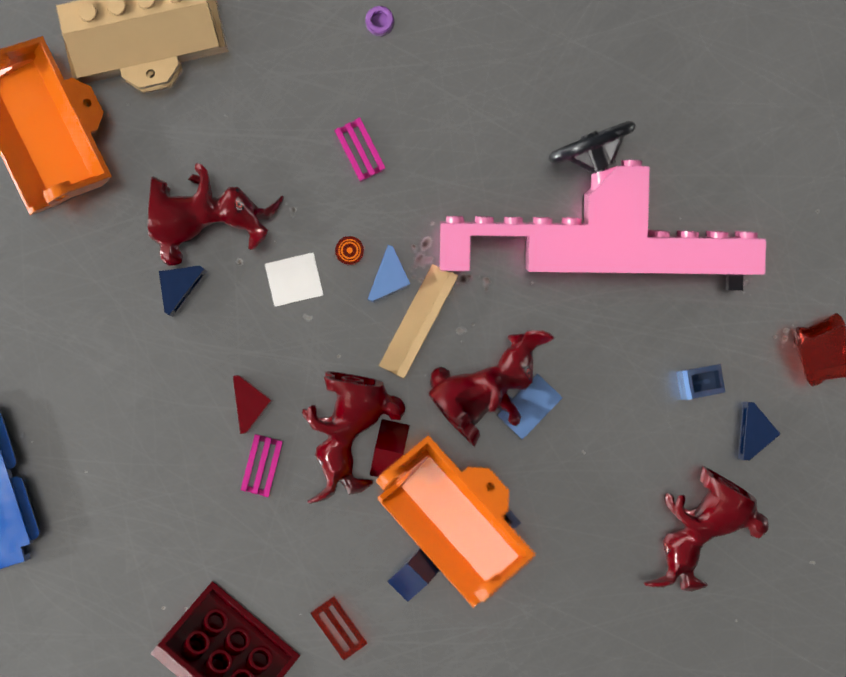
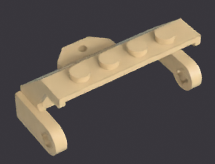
[56,0,228,94]

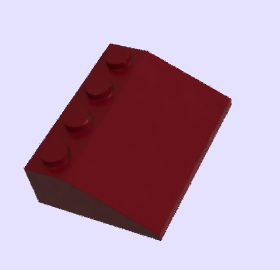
[151,581,300,677]

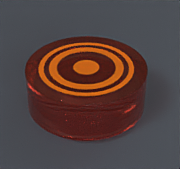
[335,236,364,266]

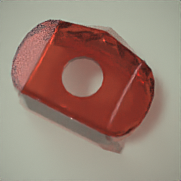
[793,313,846,386]

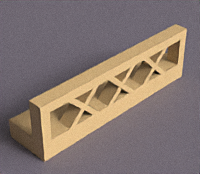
[379,264,458,379]

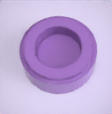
[365,6,394,36]

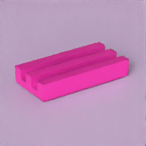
[334,117,386,182]
[241,434,283,497]

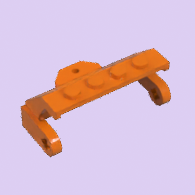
[0,36,112,215]
[376,435,536,608]

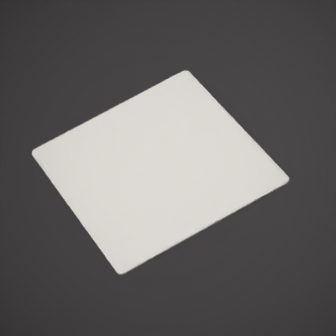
[265,253,323,307]

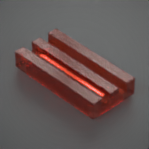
[310,596,368,660]

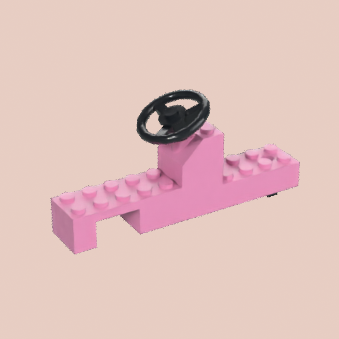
[439,121,766,291]

